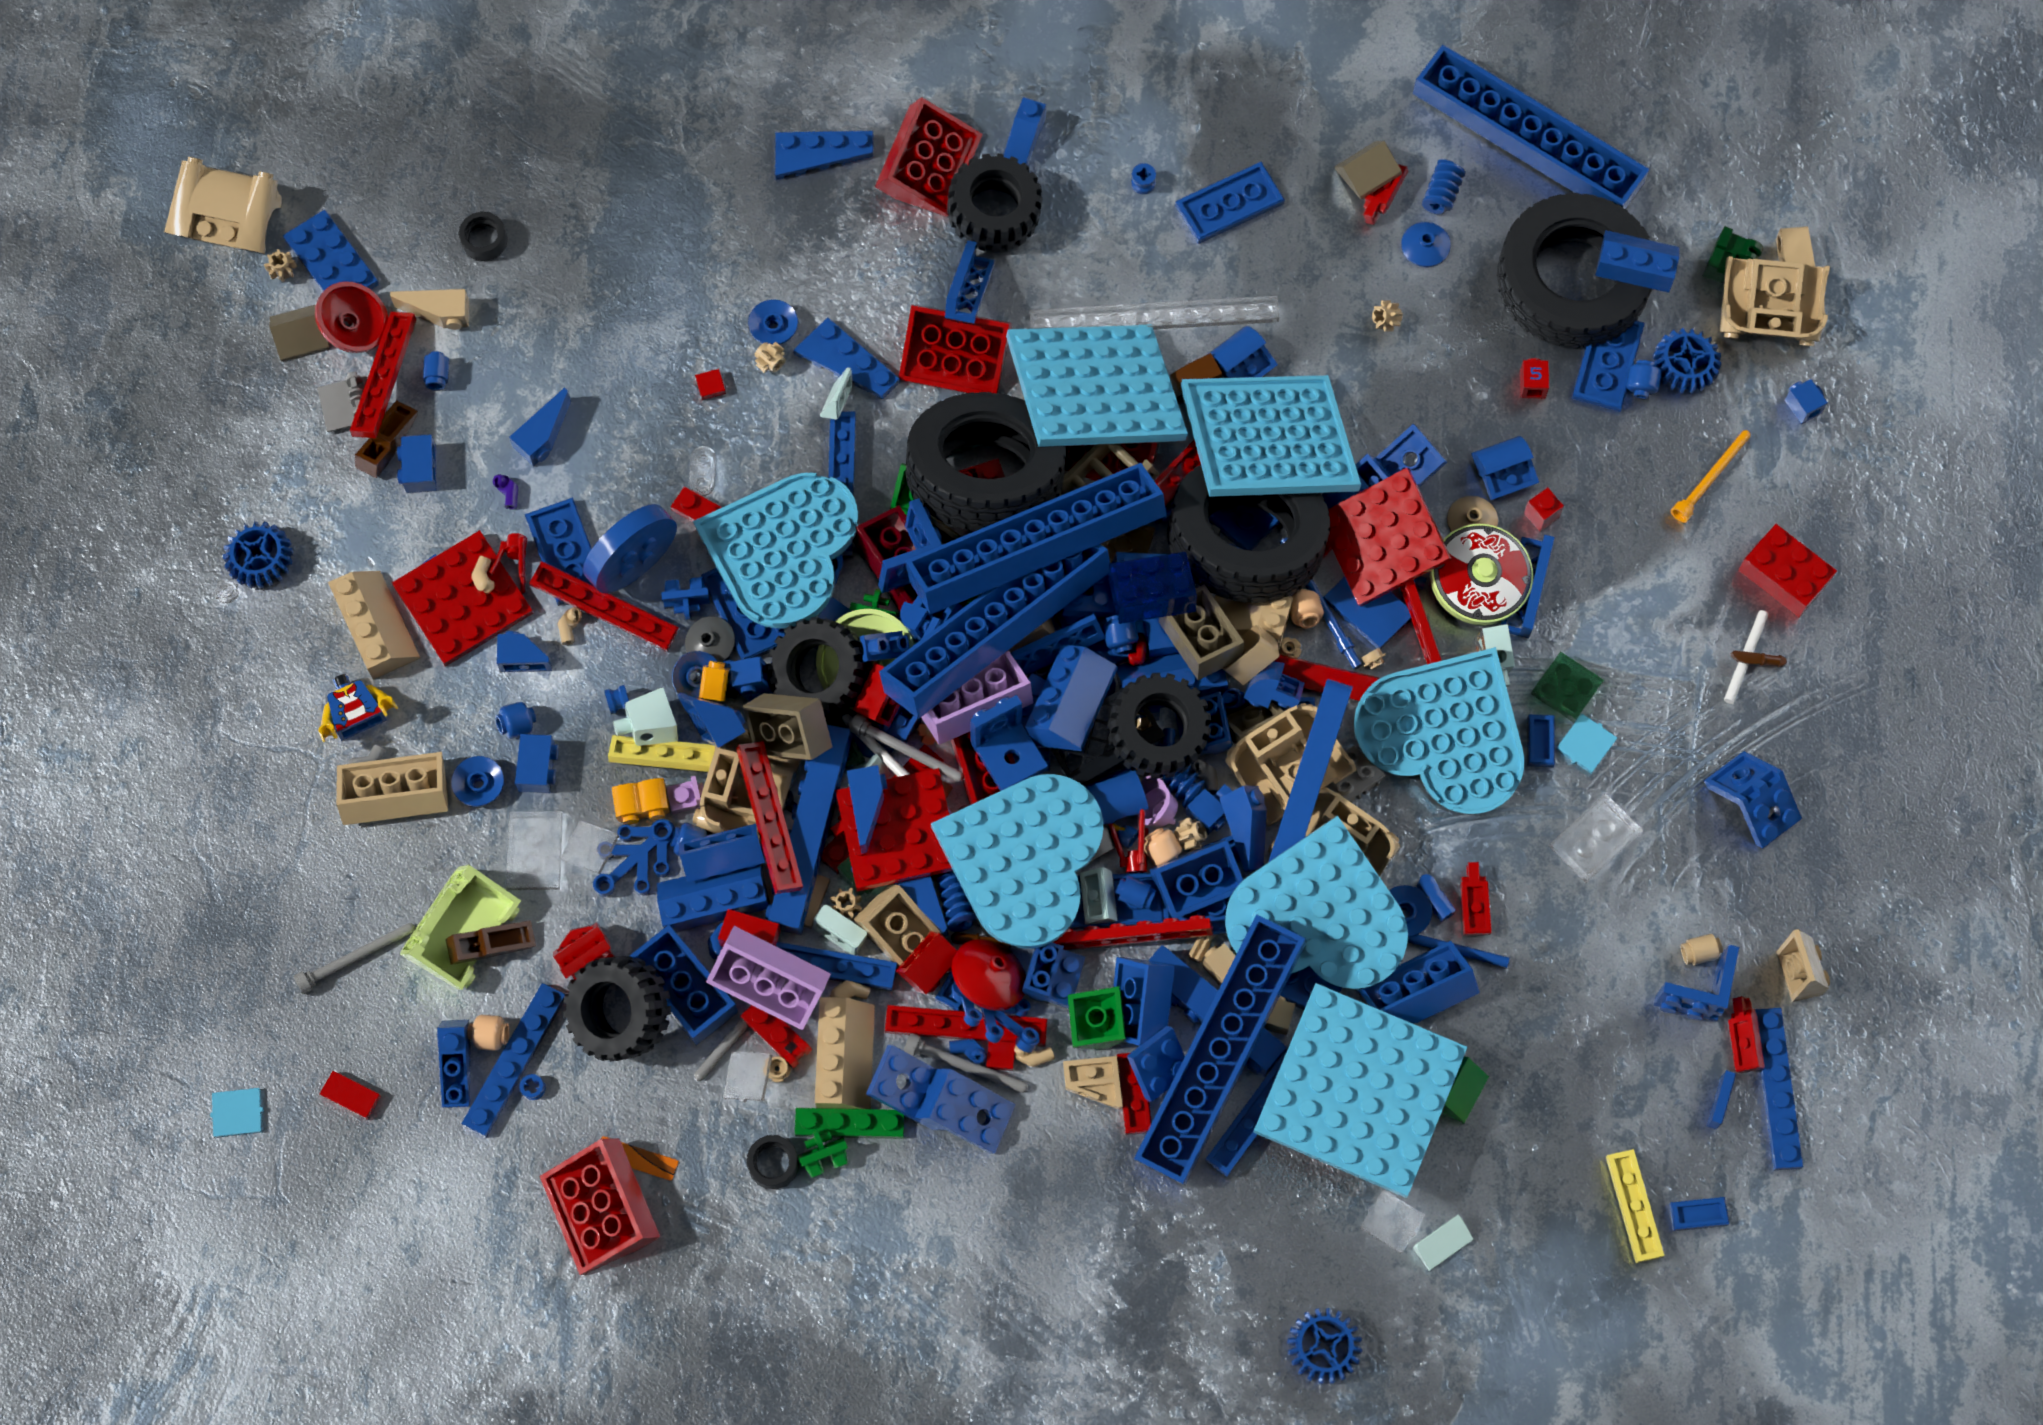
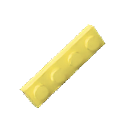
[608,735,715,772]
[1606,1149,1664,1263]

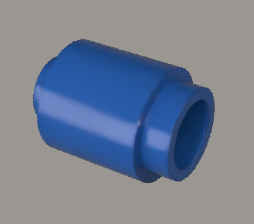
[423,351,449,391]
[1115,876,1156,909]

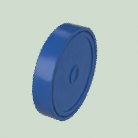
[583,504,677,593]

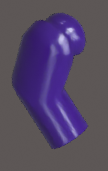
[492,474,519,510]

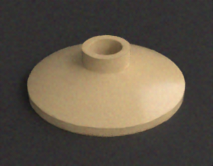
[1447,496,1498,532]

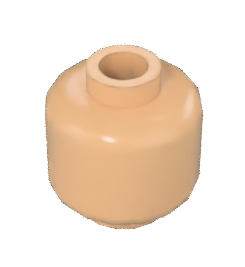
[1290,589,1324,628]
[1144,827,1183,866]
[468,1014,510,1051]

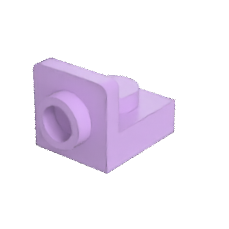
[666,775,704,814]

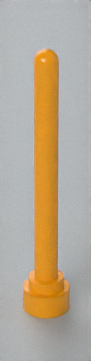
[1671,430,1751,523]

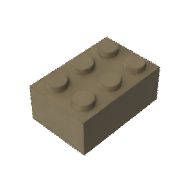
[1159,584,1244,680]
[743,693,832,760]

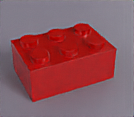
[1738,524,1837,618]

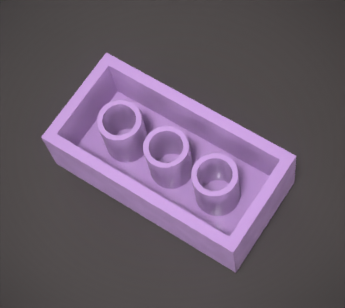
[921,651,1033,745]
[706,926,831,1030]

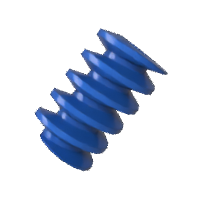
[1422,159,1466,215]
[1160,766,1205,809]
[937,873,978,932]

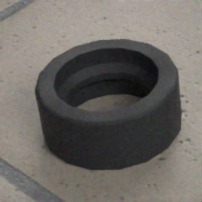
[458,211,508,261]
[746,1135,799,1189]

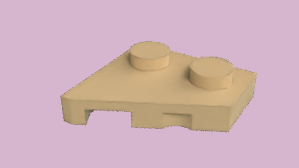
[1063,1056,1123,1109]

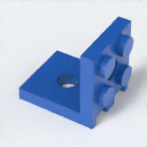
[878,498,942,593]
[970,695,1048,791]
[1704,751,1802,849]
[1653,945,1739,1021]

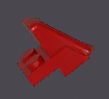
[553,922,615,979]

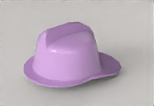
[1137,775,1178,827]

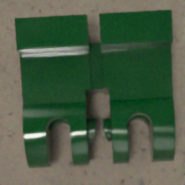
[1702,226,1764,283]

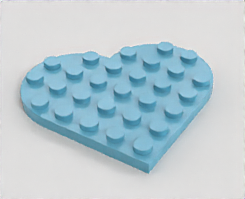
[693,473,859,628]
[1354,647,1524,815]
[931,774,1103,949]
[1225,816,1408,989]

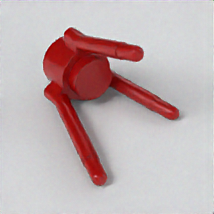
[489,533,528,594]
[1108,809,1149,873]

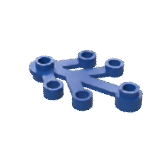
[593,819,675,897]
[952,981,1039,1052]

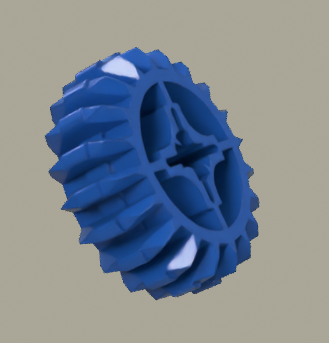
[1653,328,1722,394]
[223,521,294,589]
[1287,1308,1363,1384]

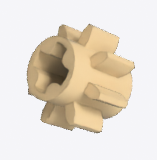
[264,249,297,282]
[1372,300,1403,332]
[755,342,786,373]
[1174,817,1207,852]
[830,888,862,921]

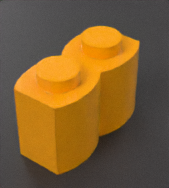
[699,661,729,701]
[611,778,670,825]

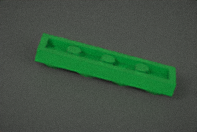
[795,1108,904,1139]

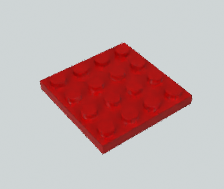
[1328,468,1452,607]
[392,530,534,667]
[835,768,953,892]

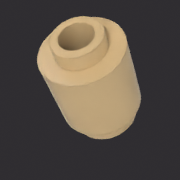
[1680,933,1723,966]

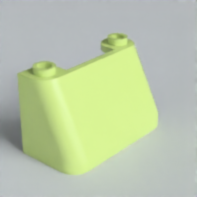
[400,865,521,990]

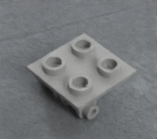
[317,372,367,433]
[1325,746,1385,803]

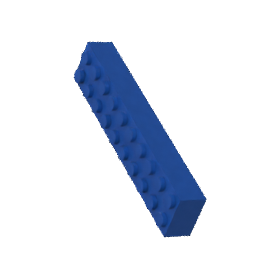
[1413,44,1650,209]
[905,463,1166,615]
[879,544,1111,719]
[1134,914,1307,1185]

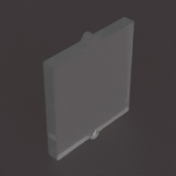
[560,821,619,874]
[723,1050,772,1103]
[1360,1190,1424,1253]

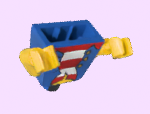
[318,674,398,742]

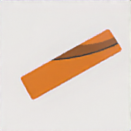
[601,1136,678,1181]

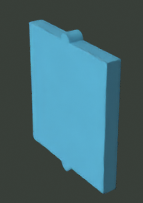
[1556,714,1617,774]
[210,1088,264,1138]

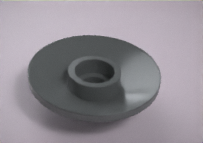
[685,616,735,662]

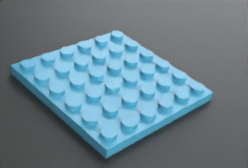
[1006,325,1188,447]
[1181,375,1361,497]
[1253,983,1467,1198]

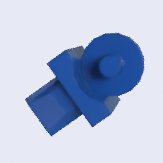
[661,577,710,620]
[860,631,909,662]

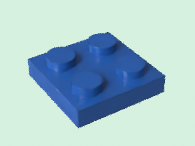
[1127,1026,1185,1102]

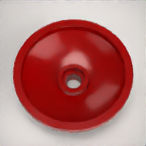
[315,282,388,353]
[952,939,1026,1011]

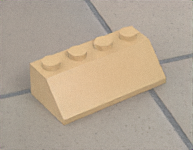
[328,571,420,680]
[336,752,448,825]
[815,997,875,1109]

